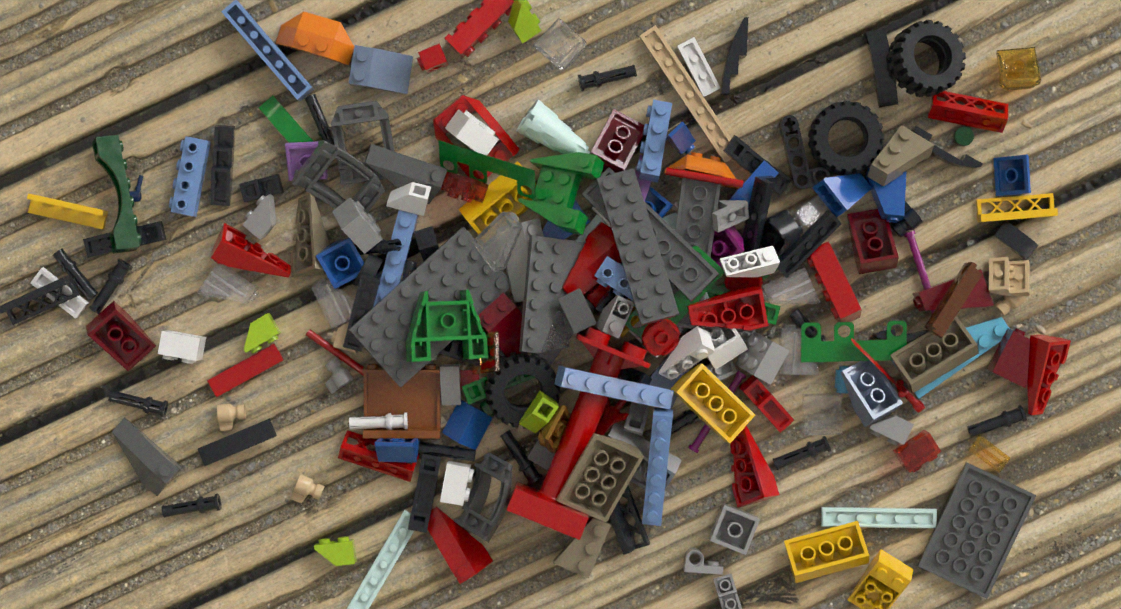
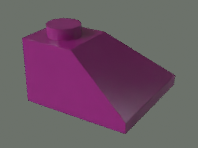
[711,226,744,269]

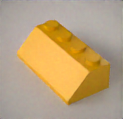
[458,161,536,243]
[670,363,755,443]
[784,521,869,583]

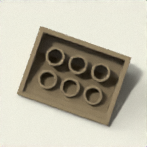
[556,433,644,522]

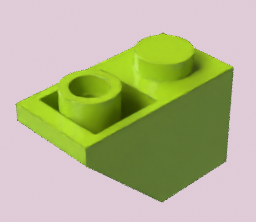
[508,0,542,44]
[244,313,281,354]
[519,391,559,433]
[314,536,357,566]

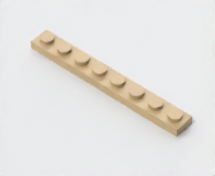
[639,25,732,163]

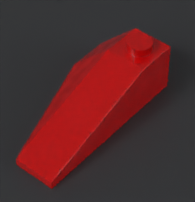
[562,222,622,295]
[211,223,291,278]
[687,285,768,330]
[1027,334,1071,415]
[730,425,780,508]
[428,506,493,584]

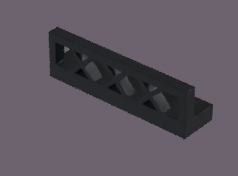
[742,176,776,252]
[777,210,842,278]
[343,273,382,352]
[0,274,80,325]
[609,485,650,555]

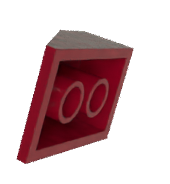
[590,109,644,173]
[847,209,899,274]
[479,292,522,358]
[86,301,156,371]

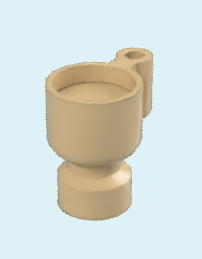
[994,295,1026,316]
[217,403,246,432]
[291,474,325,503]

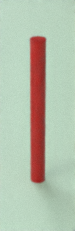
[666,167,744,188]
[306,329,364,376]

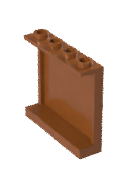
[362,364,441,439]

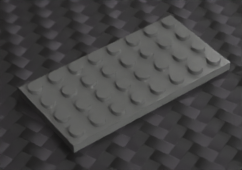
[348,226,510,387]

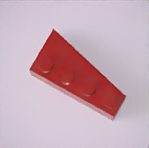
[444,0,514,58]
[806,241,862,322]

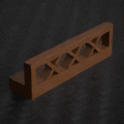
[925,262,983,338]

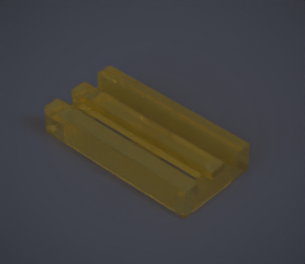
[968,435,1010,473]

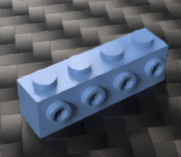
[636,100,672,182]
[169,136,211,217]
[595,256,635,306]

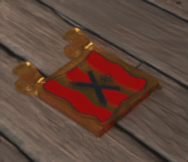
[472,332,499,375]

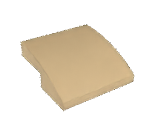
[989,257,1030,296]

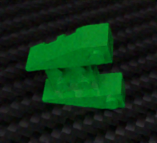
[518,152,605,235]
[406,290,488,362]

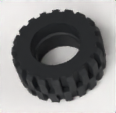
[887,20,966,97]
[808,101,884,175]
[485,352,560,428]

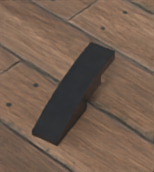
[720,17,749,95]
[211,125,235,206]
[83,221,167,258]
[198,418,277,466]

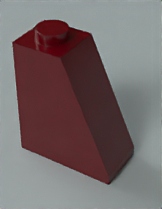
[987,328,1030,388]

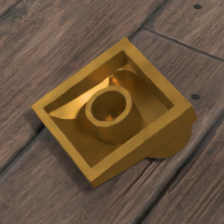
[538,405,570,454]

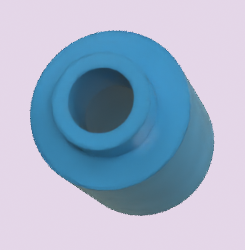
[835,366,850,394]

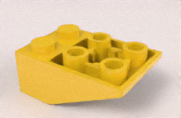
[848,549,913,609]

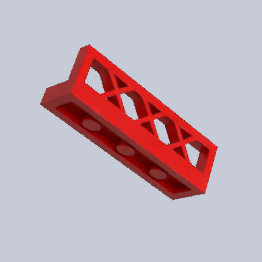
[928,91,1008,133]
[338,430,420,482]

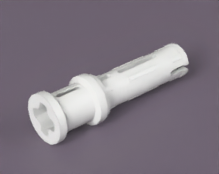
[349,412,408,430]

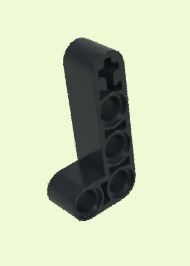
[779,115,830,189]

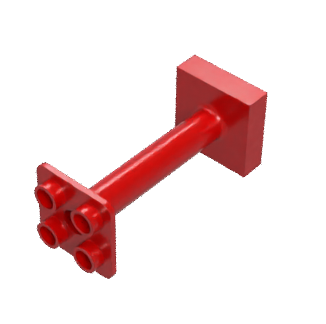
[507,327,651,540]

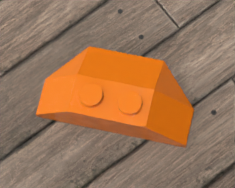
[276,12,354,66]
[663,152,739,190]

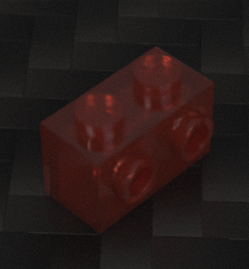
[441,172,489,203]
[893,430,941,473]

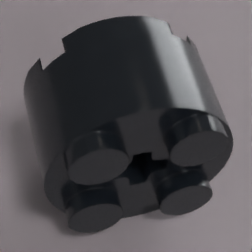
[761,210,803,256]

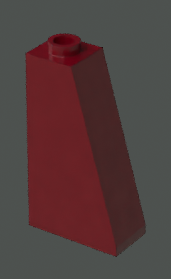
[913,269,994,311]

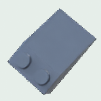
[349,45,413,94]
[841,361,903,427]

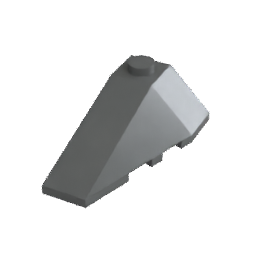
[365,144,447,204]
[112,417,183,496]

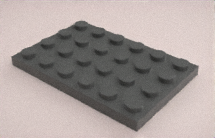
[917,462,1036,599]

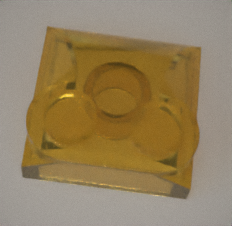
[996,47,1041,90]

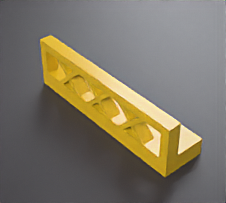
[27,193,108,230]
[976,193,1058,222]

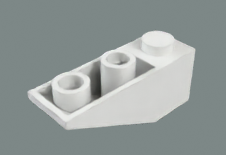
[720,246,780,277]
[659,326,715,380]

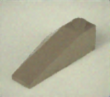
[291,194,330,277]

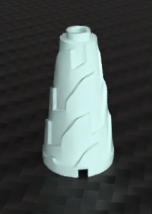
[516,99,590,154]

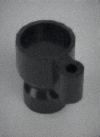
[891,201,923,238]

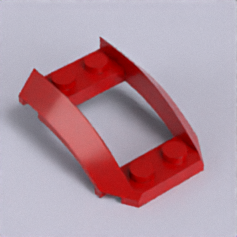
[433,95,520,186]

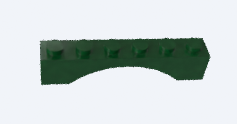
[92,135,141,254]

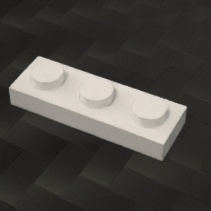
[677,37,721,97]
[31,267,89,319]

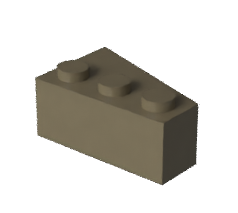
[867,125,934,186]
[553,517,611,578]

